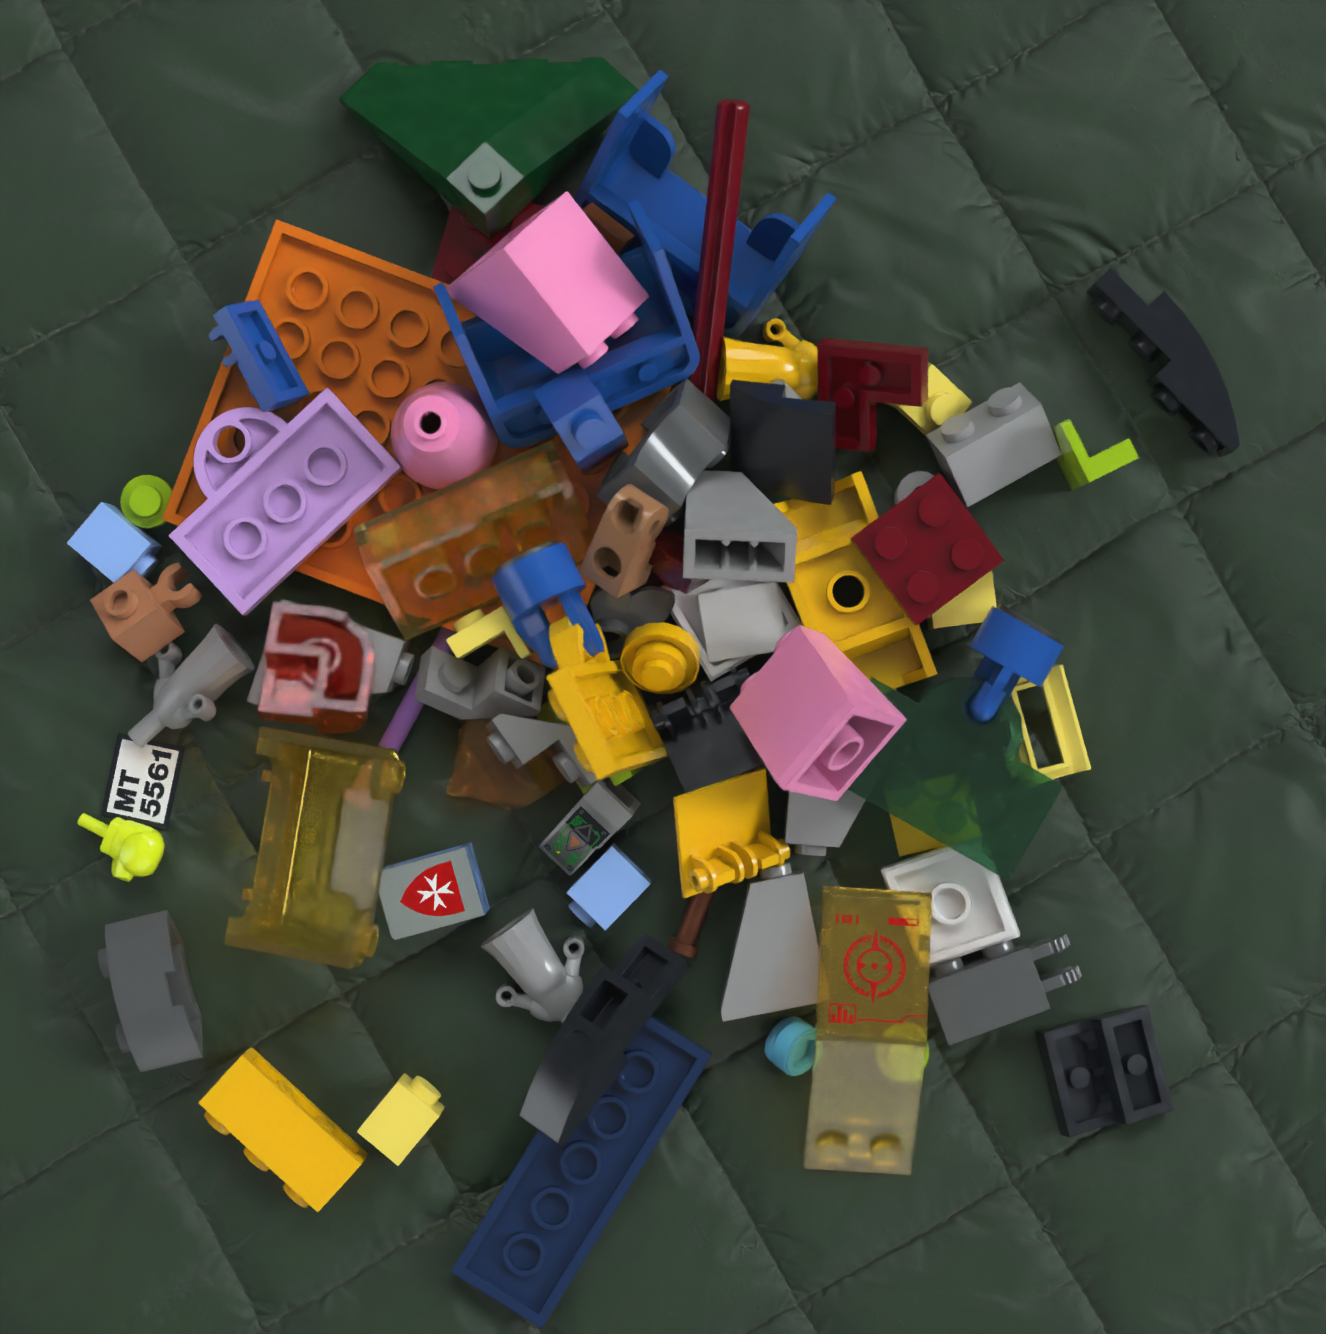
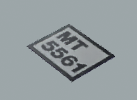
[100,733,185,830]

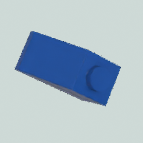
[532,364,629,474]

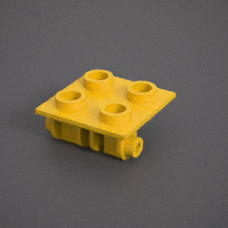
[673,767,790,898]

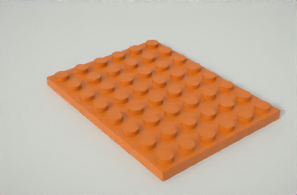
[162,219,672,671]

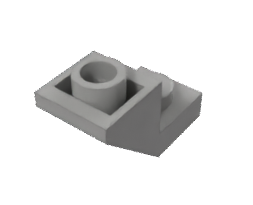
[414,646,546,720]
[486,714,597,788]

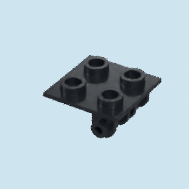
[647,663,765,793]

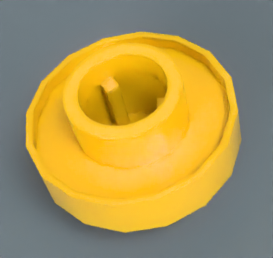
[620,622,701,694]

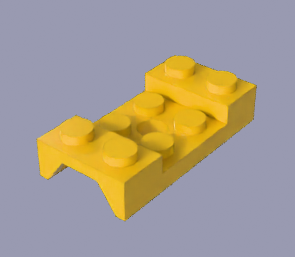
[774,471,937,693]

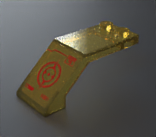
[804,886,932,1175]

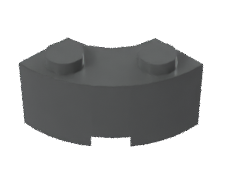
[597,378,731,527]
[98,910,203,1072]

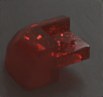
[258,602,375,734]

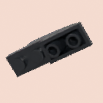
[1086,268,1240,457]
[519,933,689,1147]

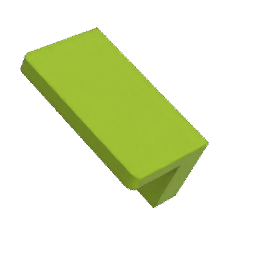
[1052,419,1139,491]

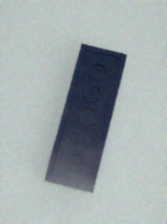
[451,1015,712,1329]

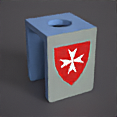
[374,842,490,940]

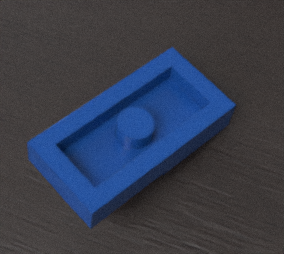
[208,299,310,412]

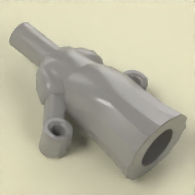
[128,623,255,747]
[481,908,584,1024]

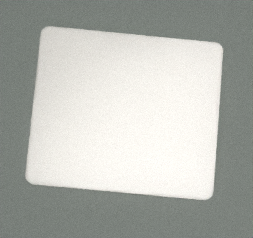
[698,582,786,662]

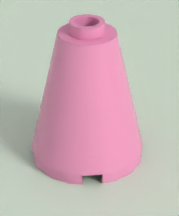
[391,382,499,491]

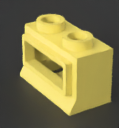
[994,664,1091,786]

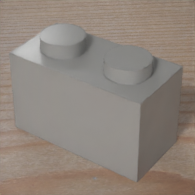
[926,382,1062,507]

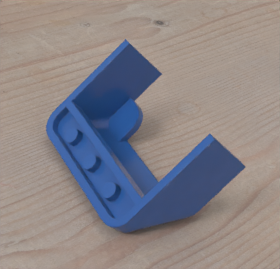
[574,70,837,338]
[433,200,700,448]

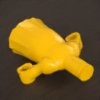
[716,318,818,401]

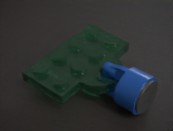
[848,604,1064,880]

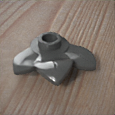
[590,586,675,658]

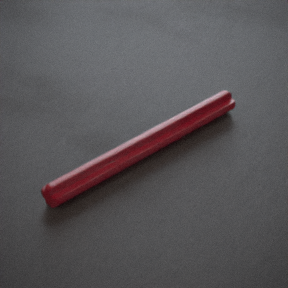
[687,98,750,404]

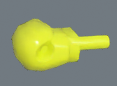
[77,813,165,882]

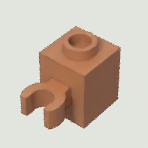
[90,562,202,662]

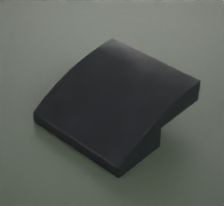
[730,380,836,505]
[1035,1005,1174,1138]

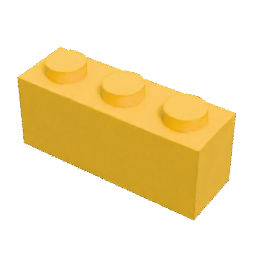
[198,1047,368,1213]

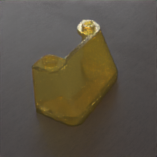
[224,726,406,969]

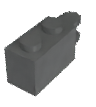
[921,933,1082,1046]

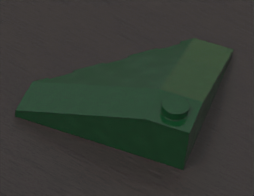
[339,57,639,240]

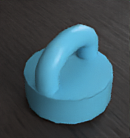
[764,1016,823,1076]

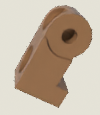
[579,484,669,598]

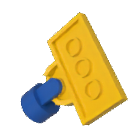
[491,540,669,780]

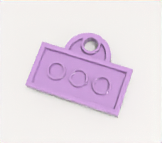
[169,388,403,615]

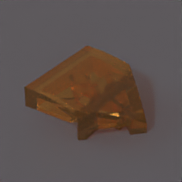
[446,716,567,810]

